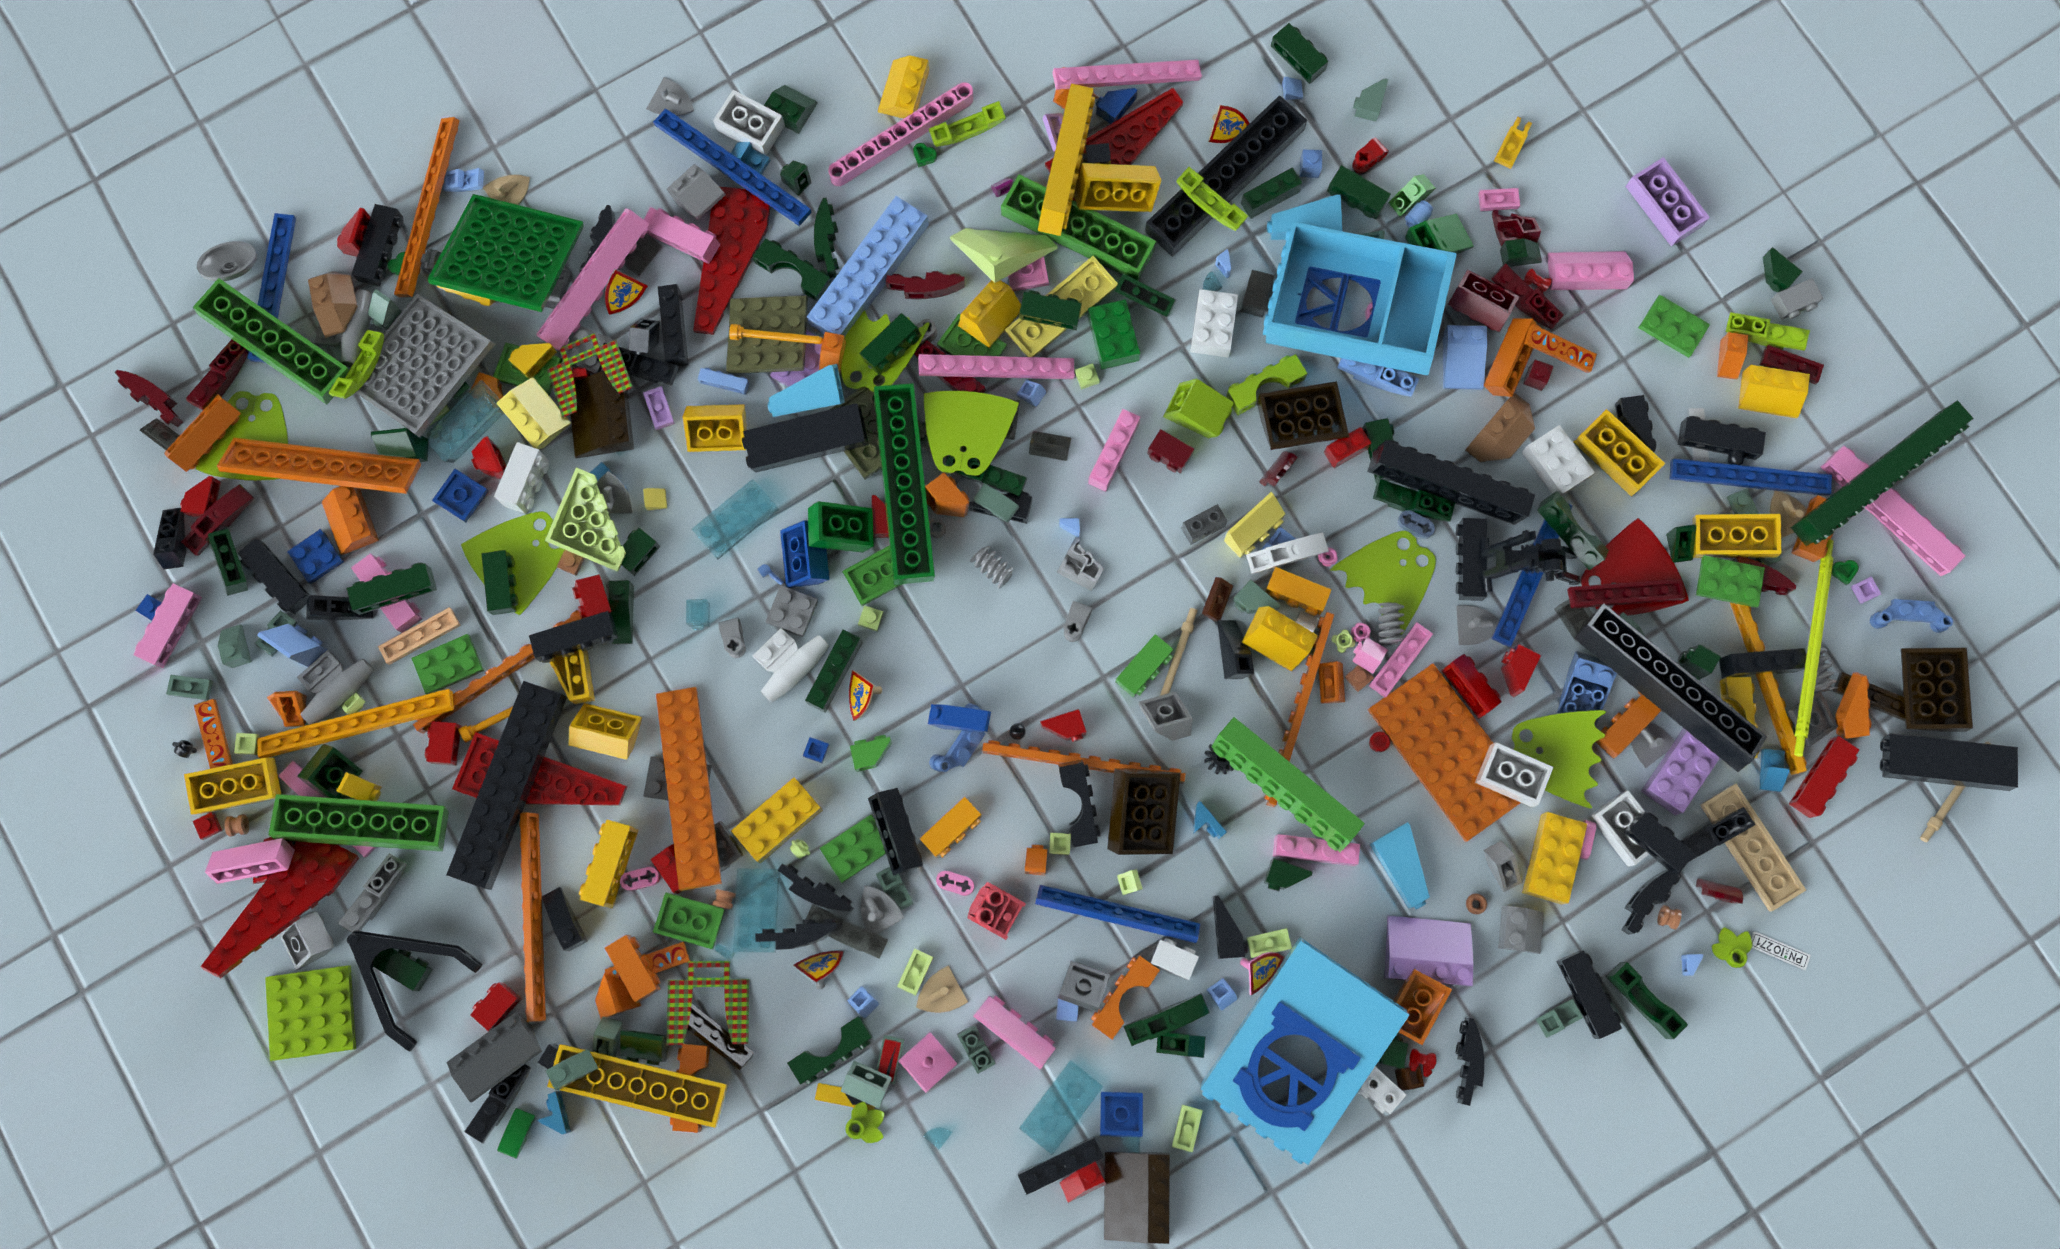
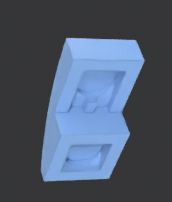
[443,168,484,192]

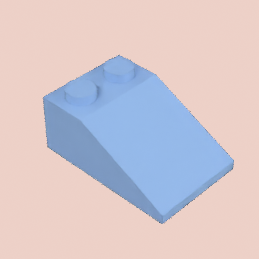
[1443,325,1487,390]
[257,624,327,667]

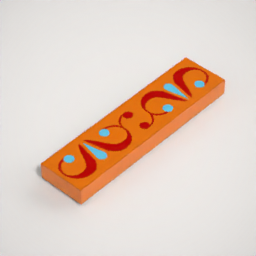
[1524,325,1597,373]
[194,699,233,769]
[605,941,691,980]

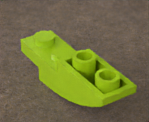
[1725,312,1810,351]

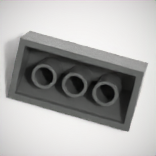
[447,1012,542,1103]

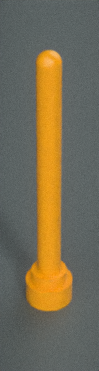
[729,324,823,344]
[458,706,513,743]

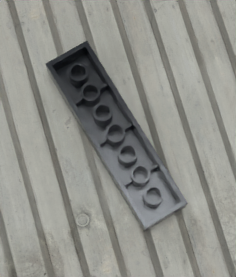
[1367,440,1535,525]

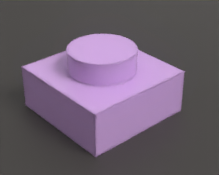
[1851,577,1881,604]

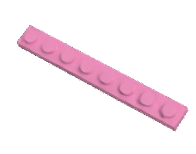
[1052,60,1202,90]
[918,354,1075,379]

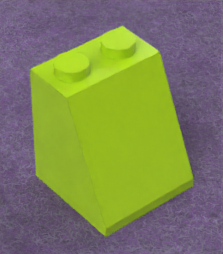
[1163,378,1234,438]

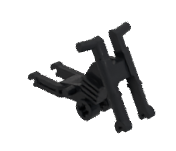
[1481,530,1580,592]

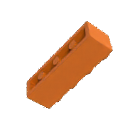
[1483,318,1539,397]
[164,395,241,472]
[1596,691,1662,759]

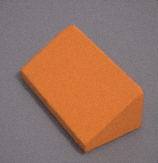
[1319,661,1345,704]

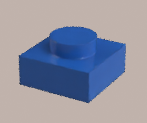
[135,594,162,621]
[803,737,829,763]

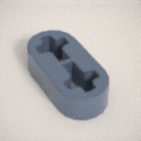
[1398,510,1435,539]

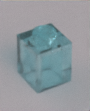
[686,599,710,630]

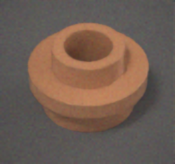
[1466,894,1487,915]

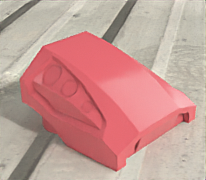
[967,882,1026,940]

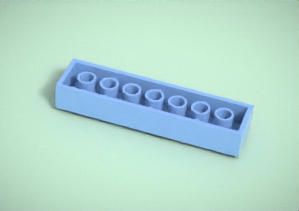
[807,196,929,337]

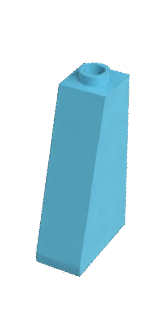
[1267,195,1343,240]
[768,364,845,417]
[1370,822,1430,910]

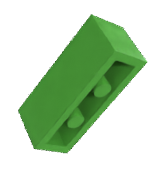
[1115,634,1174,698]

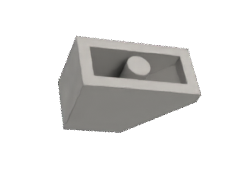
[1484,841,1522,892]

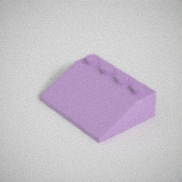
[1384,916,1474,986]

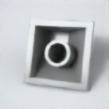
[1138,692,1193,741]

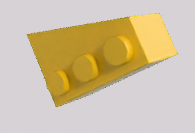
[549,649,595,704]

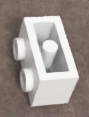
[1150,938,1199,980]
[1358,1066,1406,1114]

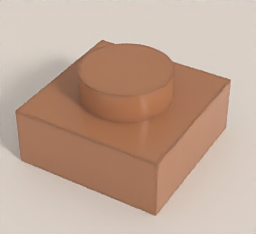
[557,550,585,576]
[1345,665,1374,692]

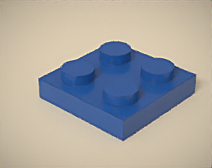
[432,469,489,523]
[287,529,344,584]
[1100,1092,1143,1137]

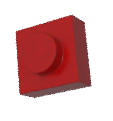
[571,367,590,382]
[193,812,222,840]

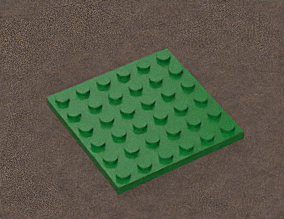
[428,194,584,312]

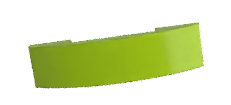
[929,101,1006,147]
[1176,167,1248,231]
[329,330,384,399]

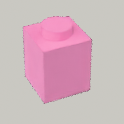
[1353,637,1388,674]

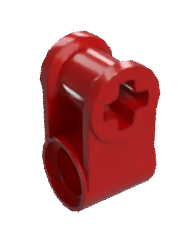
[1352,137,1389,174]

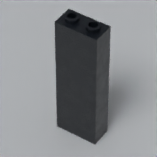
[742,403,869,473]
[1880,733,2018,791]

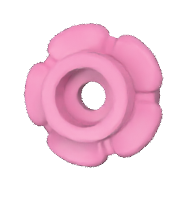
[1318,548,1338,567]
[1351,623,1371,642]

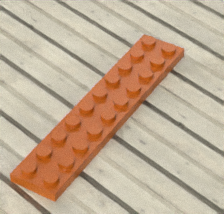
[217,438,421,494]
[656,687,722,891]

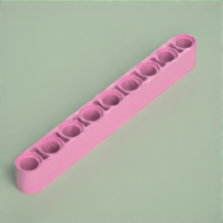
[828,82,973,186]

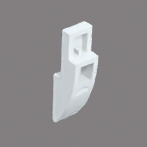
[1246,532,1329,574]

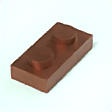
[1202,577,1233,622]

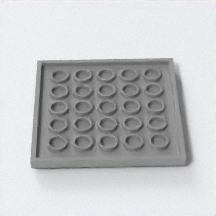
[356,294,495,437]

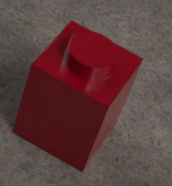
[1523,359,1554,391]

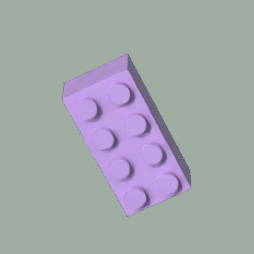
[1625,157,1710,247]
[1641,728,1720,815]

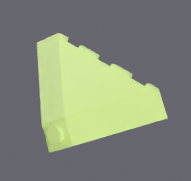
[950,228,1058,283]
[545,467,626,572]

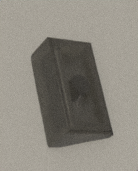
[624,233,662,276]
[139,418,180,450]
[1029,431,1071,461]

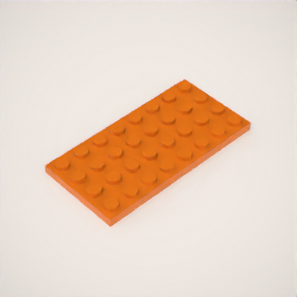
[1368,663,1521,842]

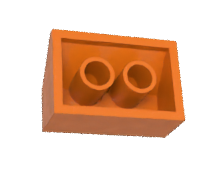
[322,486,379,555]

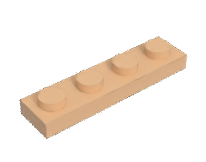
[378,607,461,665]

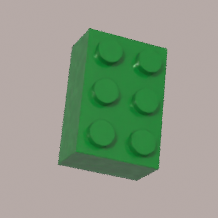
[1087,299,1140,370]
[808,501,874,553]

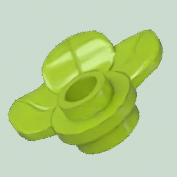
[1711,927,1752,968]
[845,1102,885,1143]

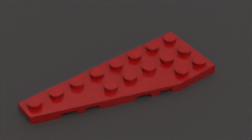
[1045,88,1183,202]
[693,186,771,335]
[452,732,627,806]
[200,842,359,979]

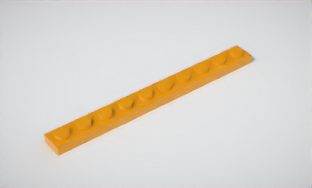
[1730,603,1807,775]
[257,689,454,758]

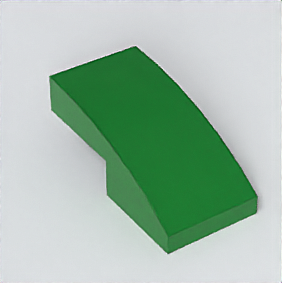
[497,1108,536,1159]

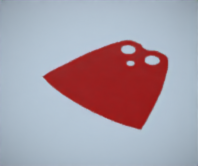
[1581,518,1689,616]

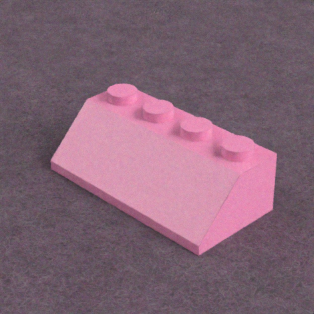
[1547,251,1634,290]
[973,995,1056,1069]

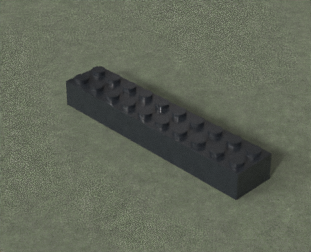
[1145,95,1307,257]
[1574,603,1767,772]
[446,681,567,890]

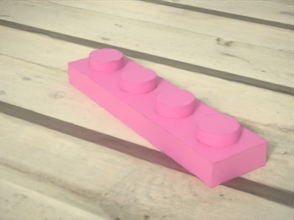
[1369,622,1433,697]

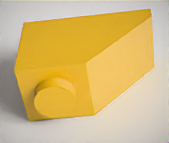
[508,343,557,379]
[337,772,382,801]

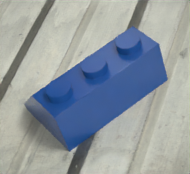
[780,520,830,588]

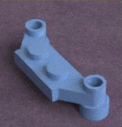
[1870,599,1953,633]
[929,704,986,772]

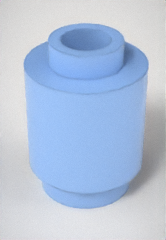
[1405,200,1433,228]

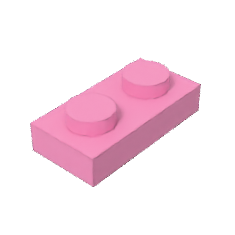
[1478,188,1520,211]

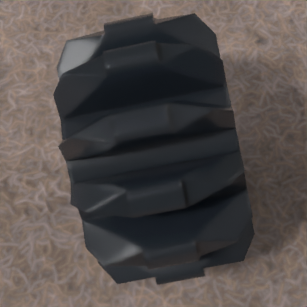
[1204,744,1234,775]

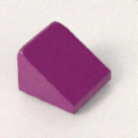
[991,178,1013,197]

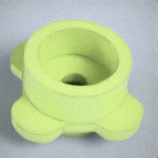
[1331,629,1355,653]
[790,839,810,859]

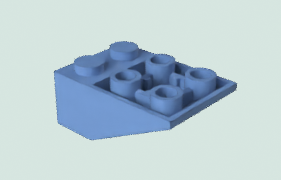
[1557,651,1617,725]

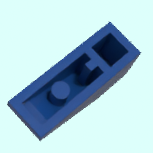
[928,704,991,732]

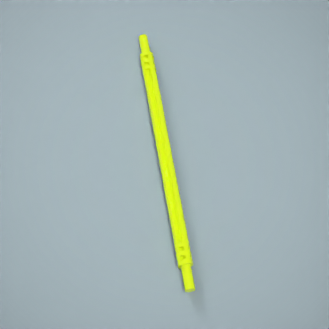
[1794,539,1834,757]

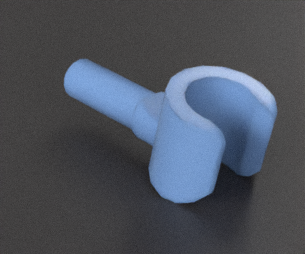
[758,564,784,585]

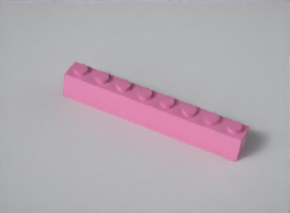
[536,208,649,351]
[1821,446,1966,576]

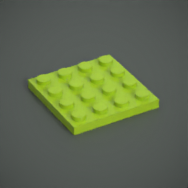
[265,965,356,1061]

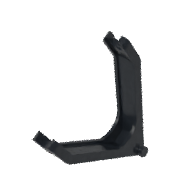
[347,930,483,1052]

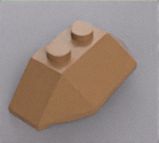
[308,272,358,338]
[1465,392,1535,463]

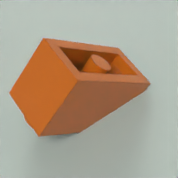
[819,332,846,374]
[1717,332,1748,380]
[1025,845,1048,876]

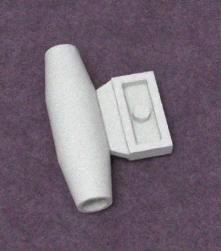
[753,628,829,703]

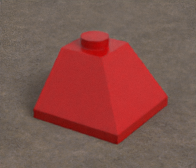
[337,207,371,257]
[471,436,507,480]

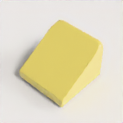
[643,488,667,511]

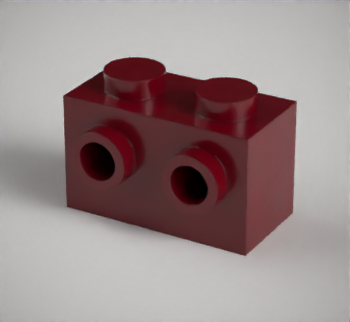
[1147,429,1194,474]

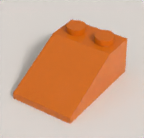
[1393,969,1452,1045]

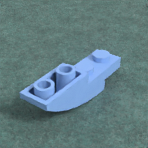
[1337,358,1419,397]

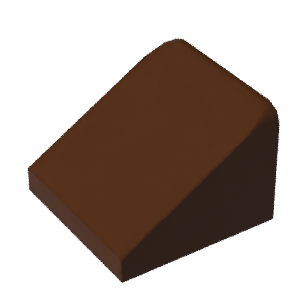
[1395,1065,1424,1090]

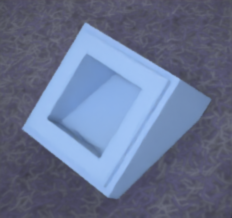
[1282,77,1303,100]
[1215,249,1231,278]
[1016,379,1046,407]
[1059,518,1080,537]
[1681,954,1703,976]
[1207,978,1238,1011]
[847,986,879,1018]
[1056,999,1079,1022]

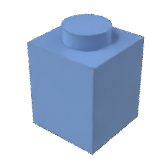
[1300,149,1322,178]

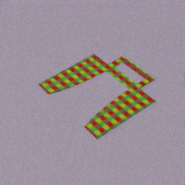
[547,333,633,417]
[666,961,749,1045]

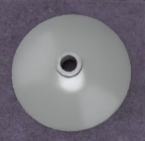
[197,241,257,281]

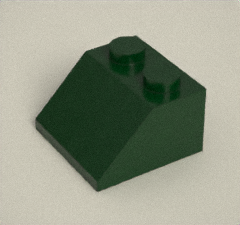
[764,85,818,134]
[371,428,428,462]
[297,744,363,799]
[620,1030,669,1065]

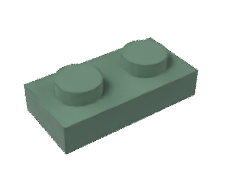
[166,675,213,701]

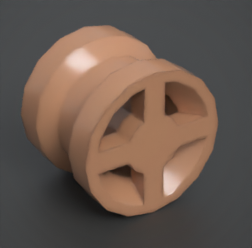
[224,814,249,837]
[712,889,736,910]
[1657,905,1682,930]

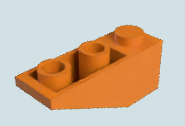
[1835,672,1871,739]

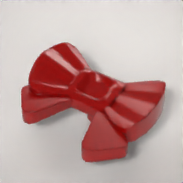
[1523,269,1552,295]
[1409,1049,1437,1077]

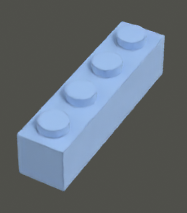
[698,368,749,395]

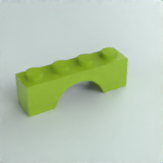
[1226,354,1308,416]

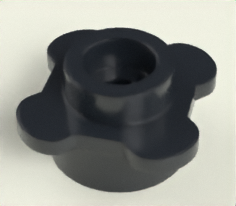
[172,740,197,758]

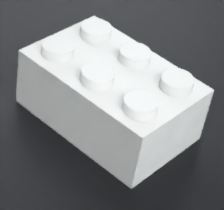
[713,90,785,155]
[1190,289,1238,358]
[1522,425,1595,496]
[494,442,549,514]
[1475,742,1553,807]
[1589,790,1649,867]

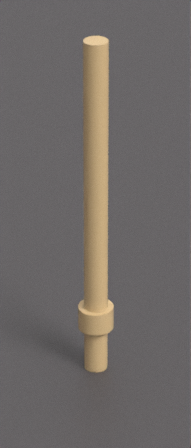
[1160,608,1198,696]
[1920,742,1991,842]

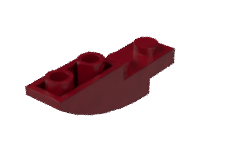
[1491,263,1564,330]
[886,271,965,299]
[186,339,249,410]
[914,340,986,393]
[114,370,184,427]
[181,484,254,556]
[1732,556,1796,595]

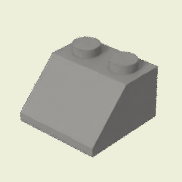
[667,164,726,220]
[1498,906,1544,954]
[279,911,334,970]

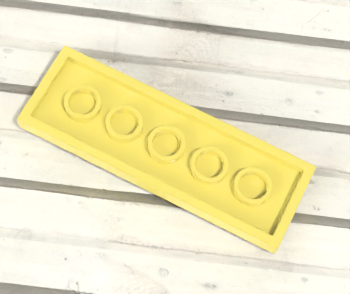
[1005,256,1118,357]

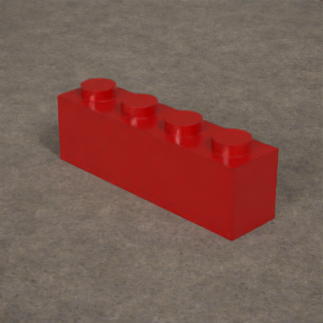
[1789,736,1860,818]

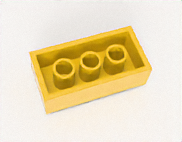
[1074,163,1161,212]
[1573,409,1666,496]
[1692,514,1781,558]
[184,758,281,815]
[731,777,823,864]
[1522,812,1588,905]
[579,819,639,909]

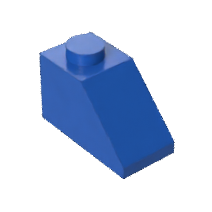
[1096,88,1138,124]

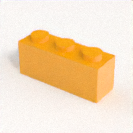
[1265,567,1332,616]
[920,797,982,858]

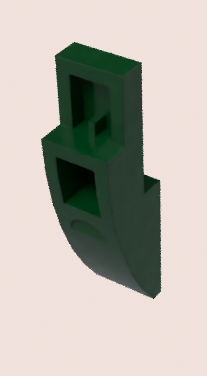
[814,198,839,278]
[946,454,1027,497]
[1373,479,1455,522]
[1124,993,1210,1046]

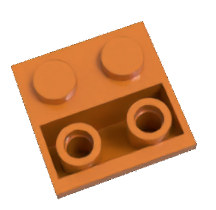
[925,473,969,517]

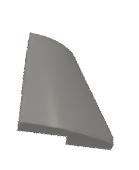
[1057,537,1104,591]

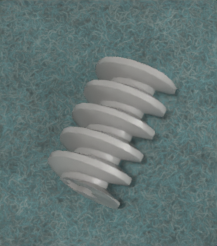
[970,545,1013,589]
[1378,603,1404,645]
[1806,648,1838,692]

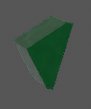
[1666,524,1696,563]

